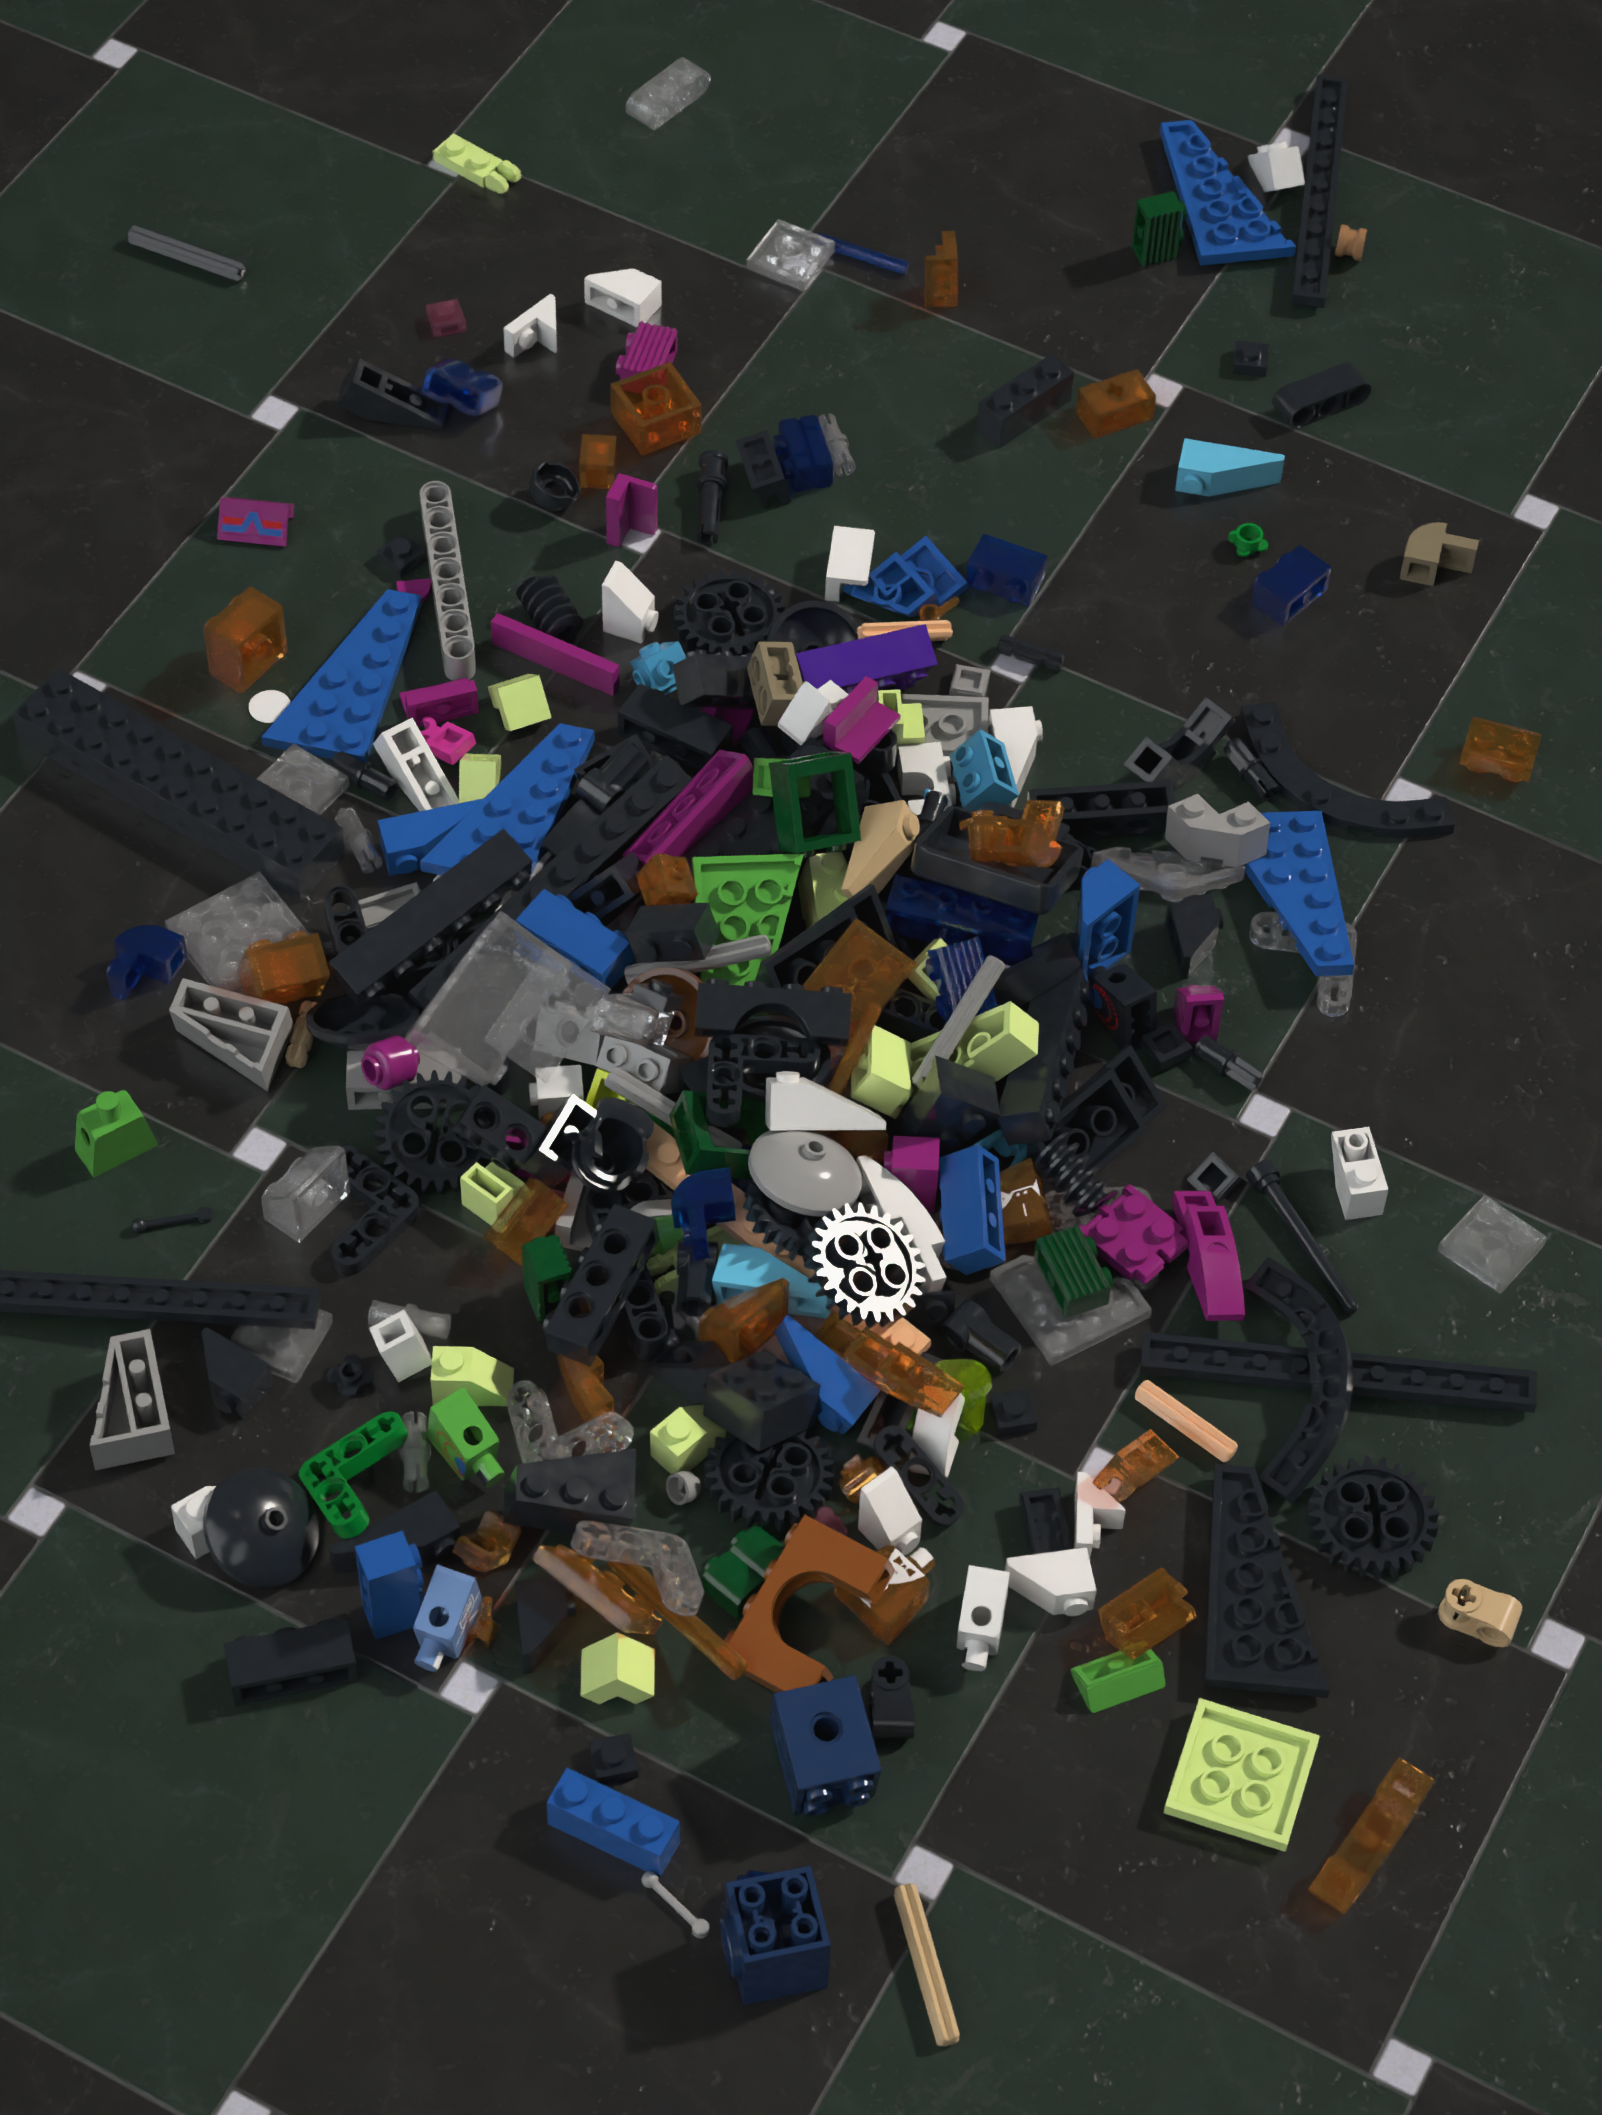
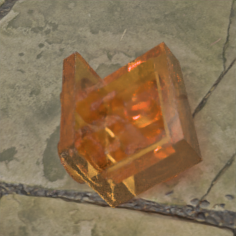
[1459,717,1541,782]

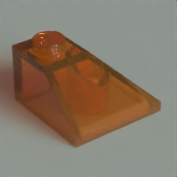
[699,1277,789,1364]

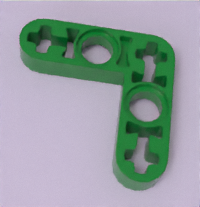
[299,1412,409,1539]

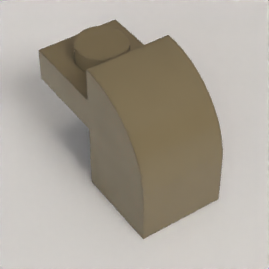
[1400,523,1479,586]

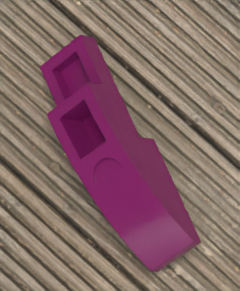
[1171,1191,1245,1321]

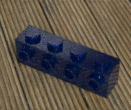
[885,875,1039,963]

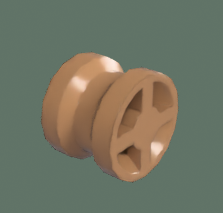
[1335,224,1367,261]

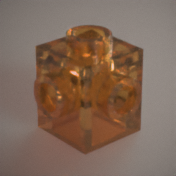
[636,854,698,906]

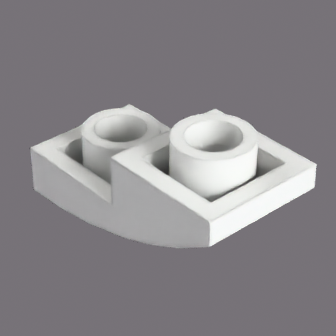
[909,1387,965,1478]

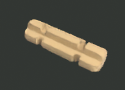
[285,1000,318,1068]

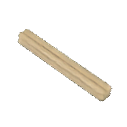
[894,1883,960,2047]

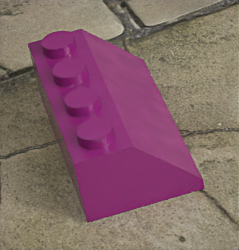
[622,750,754,885]

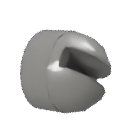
[666,1471,701,1505]

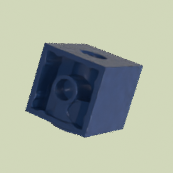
[769,1675,882,1817]
[720,1866,831,2005]

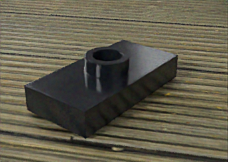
[1019,1487,1073,1555]

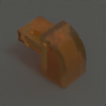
[993,800,1065,868]

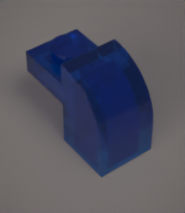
[106,925,188,1001]
[671,1167,736,1260]

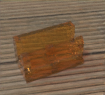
[482,1177,569,1266]
[1092,1429,1179,1502]
[1098,1567,1197,1660]

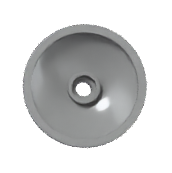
[748,1130,862,1217]

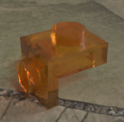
[960,810,1011,863]
[452,1510,522,1572]

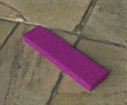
[491,613,620,696]

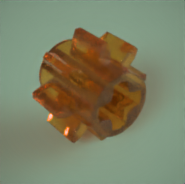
[839,1454,887,1504]

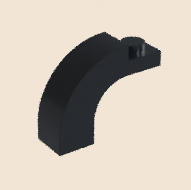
[1124,697,1236,789]

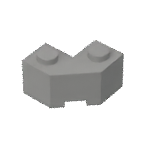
[1165,794,1270,868]

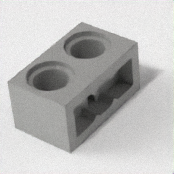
[595,1029,691,1094]

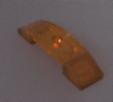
[1308,1757,1435,1915]

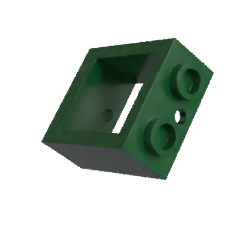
[769,751,861,858]
[669,1090,769,1180]

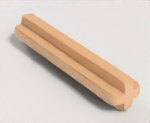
[857,620,953,641]
[1135,1380,1238,1462]

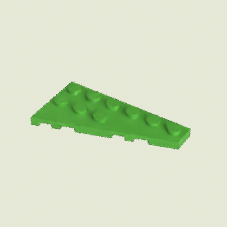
[691,854,804,1018]

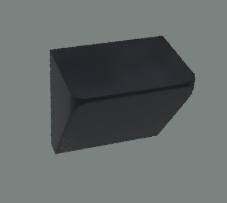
[1187,1152,1246,1204]

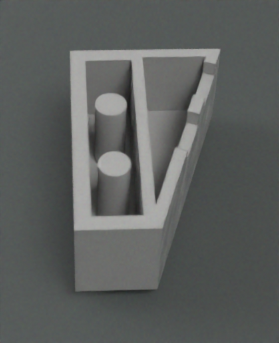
[169,978,294,1092]
[90,1329,175,1470]

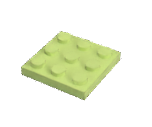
[1164,1698,1320,1852]

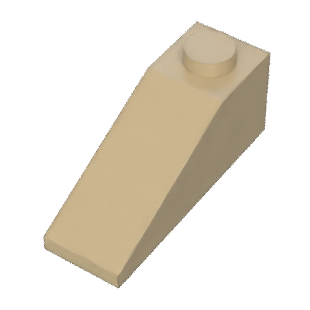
[841,800,920,899]

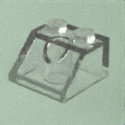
[261,1146,350,1243]

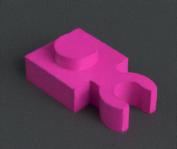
[420,717,476,765]

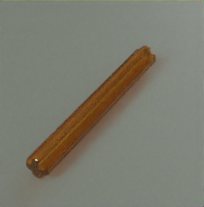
[607,1548,747,1680]

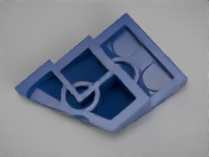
[842,536,970,617]

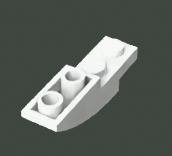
[856,1155,947,1293]

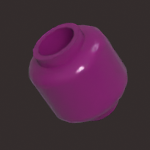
[361,1035,420,1091]

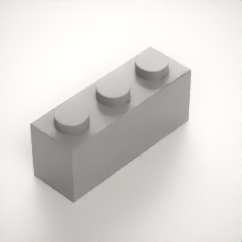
[346,1048,463,1110]

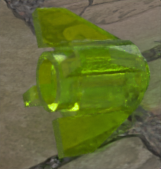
[930,1359,992,1435]

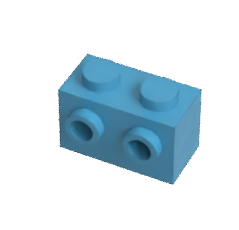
[950,730,1019,811]

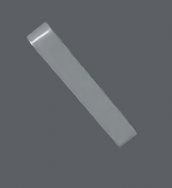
[420,481,476,681]

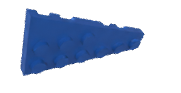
[1160,120,1296,265]
[261,589,422,763]
[420,723,595,890]

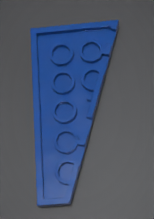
[1244,811,1354,976]

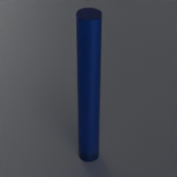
[815,233,909,275]

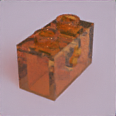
[1076,369,1156,439]

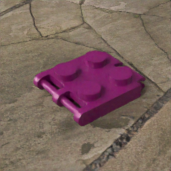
[1079,1184,1189,1284]

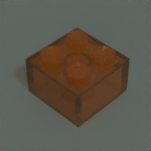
[610,362,702,456]
[203,586,288,694]
[237,931,330,1004]

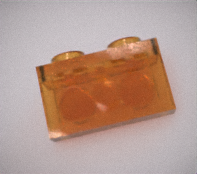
[924,231,958,308]

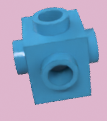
[630,641,686,694]

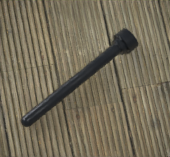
[1246,1160,1358,1314]

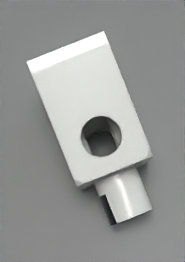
[957,1565,1010,1671]

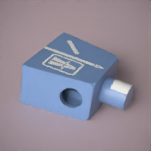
[413,1565,484,1672]

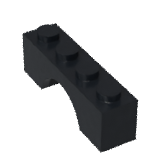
[694,978,852,1047]

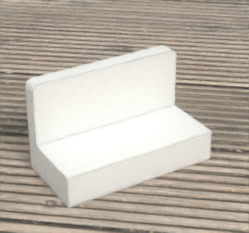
[825,526,875,602]

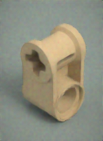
[1438,1579,1522,1647]

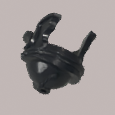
[572,1097,654,1193]

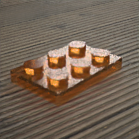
[803,918,916,1054]
[532,1544,663,1635]

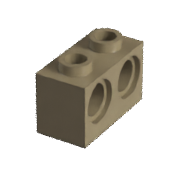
[747,642,803,726]

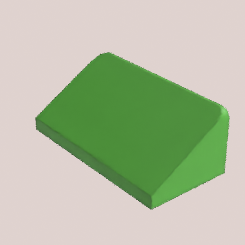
[1071,1643,1166,1713]

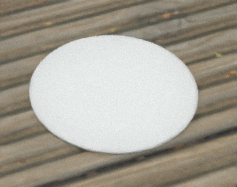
[249,690,291,723]

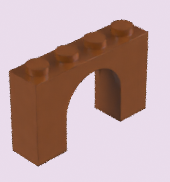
[721,1515,896,1693]

